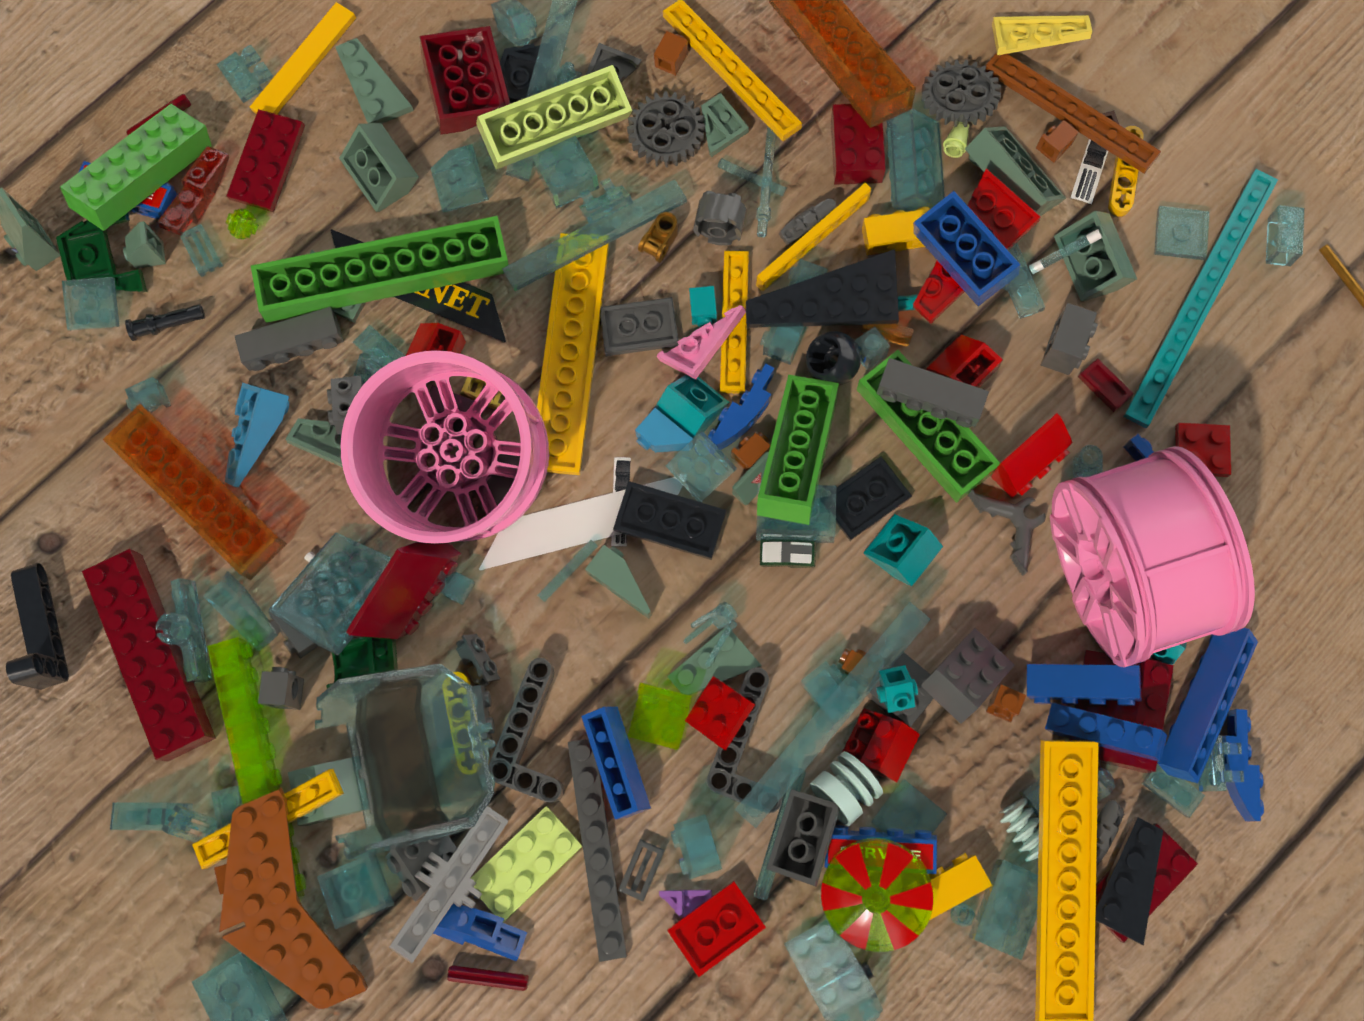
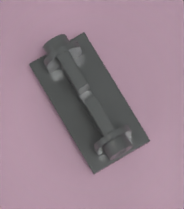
[456,634,501,687]

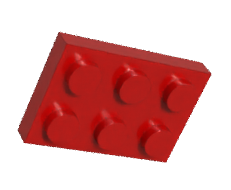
[667,881,766,977]

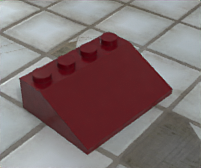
[420,26,510,135]
[346,542,461,639]
[1069,650,1174,773]

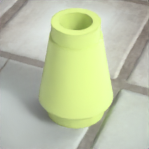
[943,122,969,158]

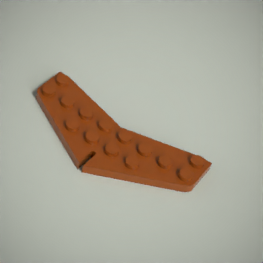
[219,787,368,1009]

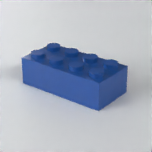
[913,191,1020,307]

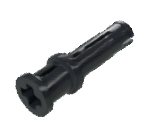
[125,303,205,341]

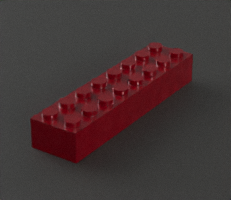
[82,549,216,762]

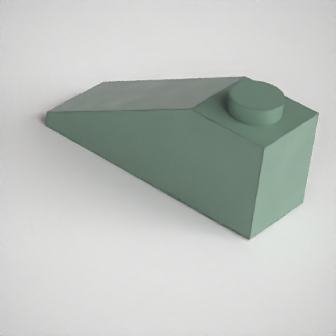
[585,545,652,619]

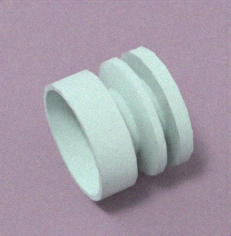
[810,751,883,826]

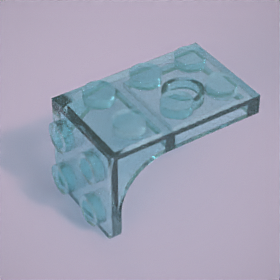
[784,916,883,1021]

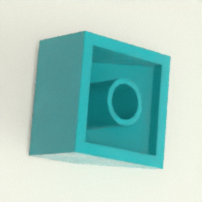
[655,375,730,439]
[864,514,943,586]

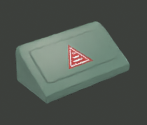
[732,452,769,505]

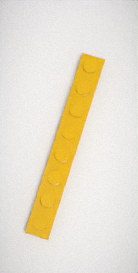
[663,0,802,141]

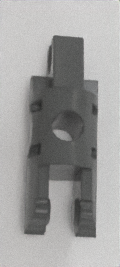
[779,198,836,245]
[1096,800,1125,867]

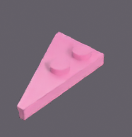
[657,305,746,380]

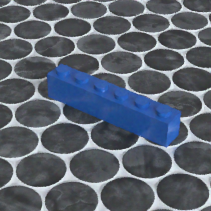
[1158,628,1258,784]

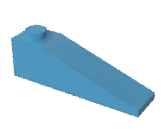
[225,382,289,487]

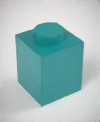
[689,286,717,327]

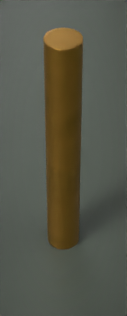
[1319,244,1364,308]

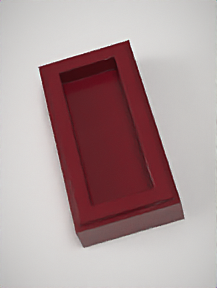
[1078,358,1134,412]

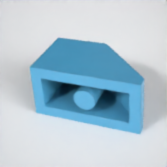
[635,408,694,453]

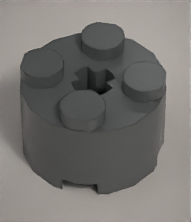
[693,191,747,245]

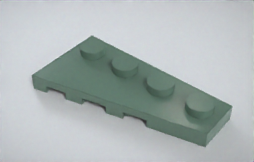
[335,38,414,124]

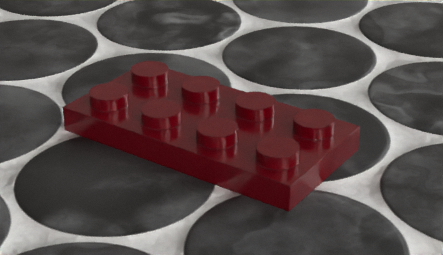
[226,109,305,212]
[1096,823,1198,943]

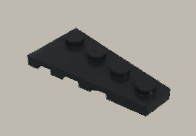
[1095,817,1163,946]

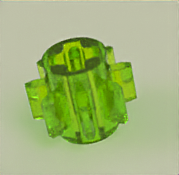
[225,208,259,239]

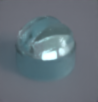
[950,902,975,927]

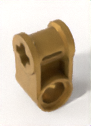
[638,212,678,263]

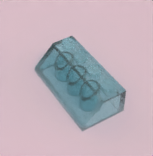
[886,106,945,212]

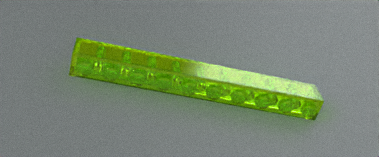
[207,637,306,898]

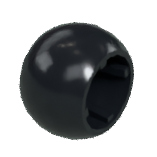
[806,331,861,386]

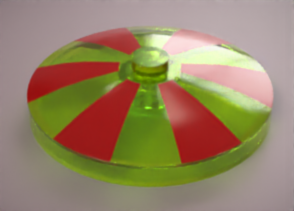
[821,838,934,952]

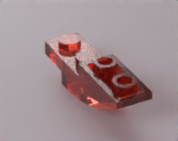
[157,146,229,236]

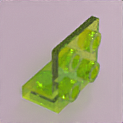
[628,682,692,750]

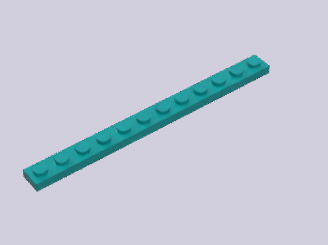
[1123,169,1278,428]

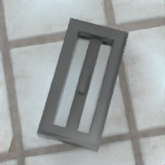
[618,839,665,901]

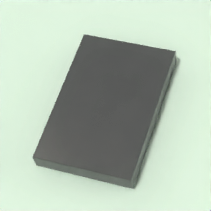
[600,297,679,356]

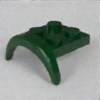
[324,624,399,694]

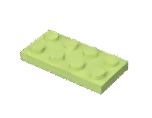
[471,806,583,923]

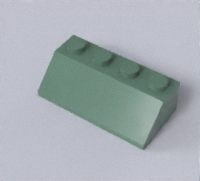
[965,126,1066,216]

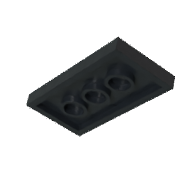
[613,481,726,560]

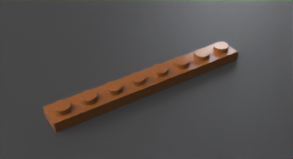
[985,53,1161,174]

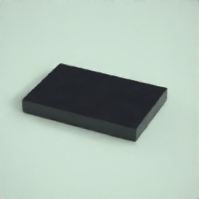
[820,456,912,541]

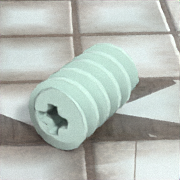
[999,798,1039,862]

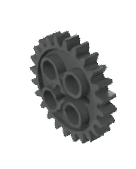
[921,60,1001,127]
[627,91,705,168]

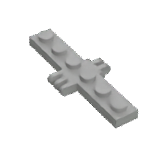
[389,806,508,963]

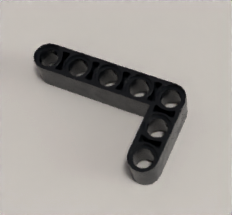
[6,563,69,690]

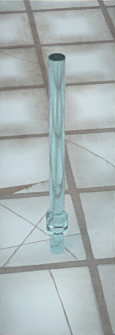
[756,126,776,238]

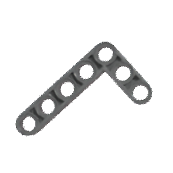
[487,658,564,803]
[707,667,782,814]

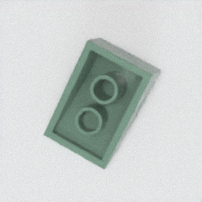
[0,187,60,271]
[288,753,385,826]

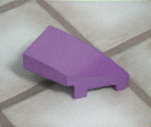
[659,890,712,917]

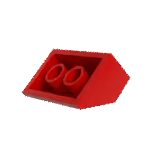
[991,413,1073,498]

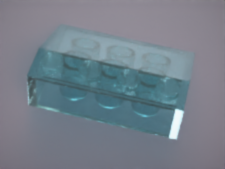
[269,532,391,655]

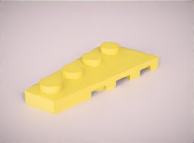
[992,15,1092,55]

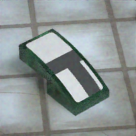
[760,539,816,568]

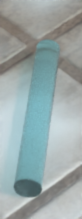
[718,158,787,197]
[537,540,598,602]

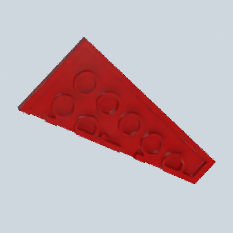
[913,168,1041,324]

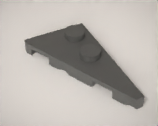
[586,43,641,83]

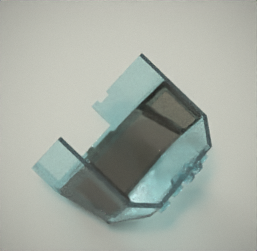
[315,664,496,860]

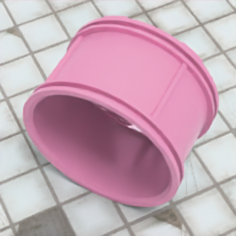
[341,351,549,543]
[1050,446,1255,667]

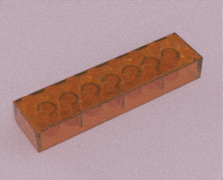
[769,0,916,128]
[103,404,288,580]

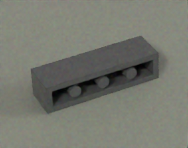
[235,307,344,371]
[876,358,989,428]

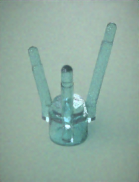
[683,602,738,667]

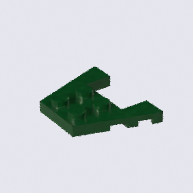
[56,213,147,293]

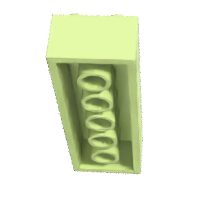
[476,65,632,170]

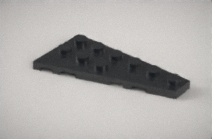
[746,249,899,328]

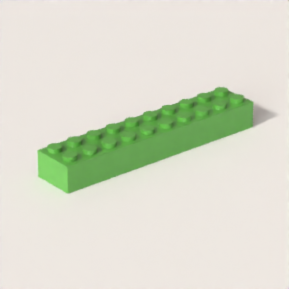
[251,216,510,323]

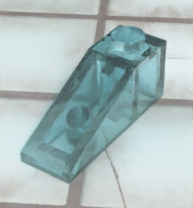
[203,571,279,651]
[110,803,193,831]

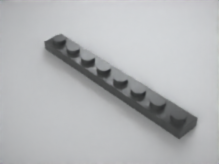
[568,739,627,962]

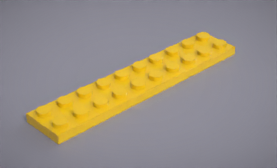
[537,233,610,475]
[1035,740,1098,1021]

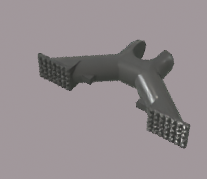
[968,490,1046,576]

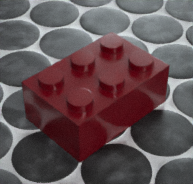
[831,103,886,185]

